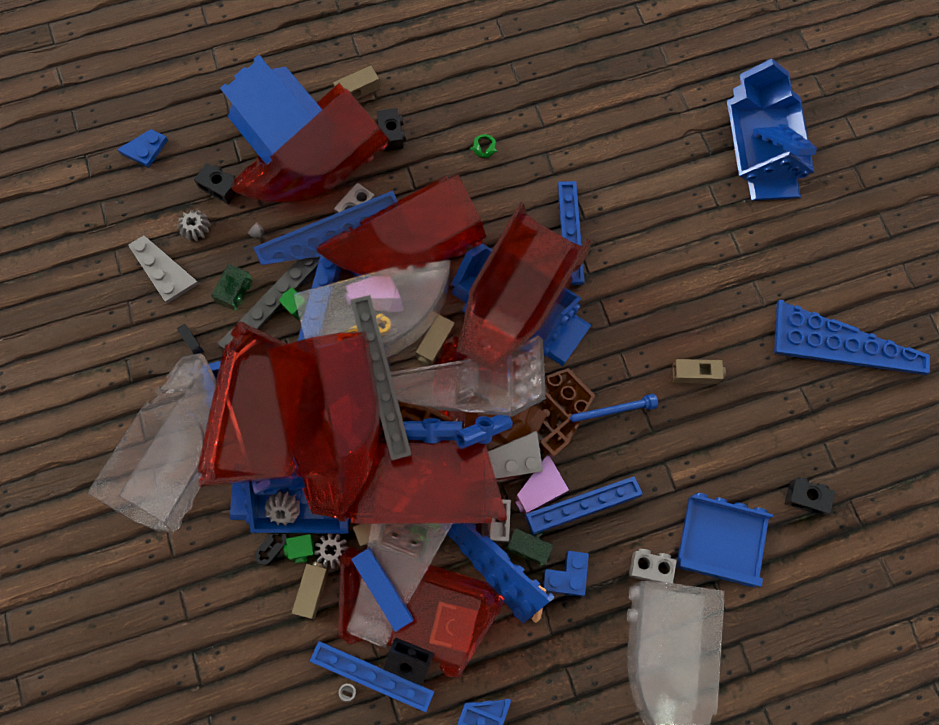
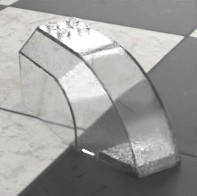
[293,260,451,379]
[87,353,222,533]
[627,581,725,725]

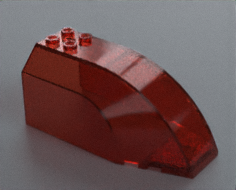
[231,83,389,202]
[315,174,486,277]
[457,202,591,371]
[267,331,380,518]

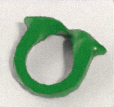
[470,134,498,158]

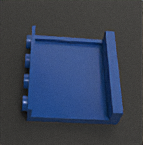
[676,493,773,588]

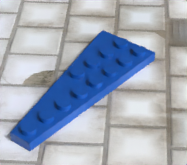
[253,191,414,265]
[774,300,930,375]
[419,485,554,623]

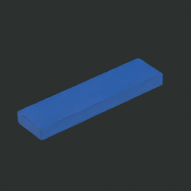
[351,547,414,632]

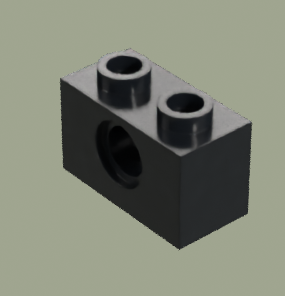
[376,108,406,151]
[194,163,240,204]
[785,477,835,516]
[383,637,434,685]

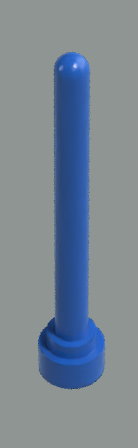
[570,394,658,422]

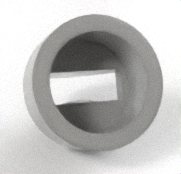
[248,222,264,238]
[339,684,356,702]

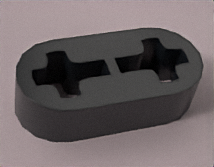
[177,323,204,357]
[255,533,288,565]

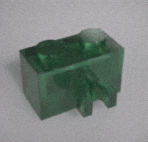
[211,264,252,311]
[506,528,553,566]

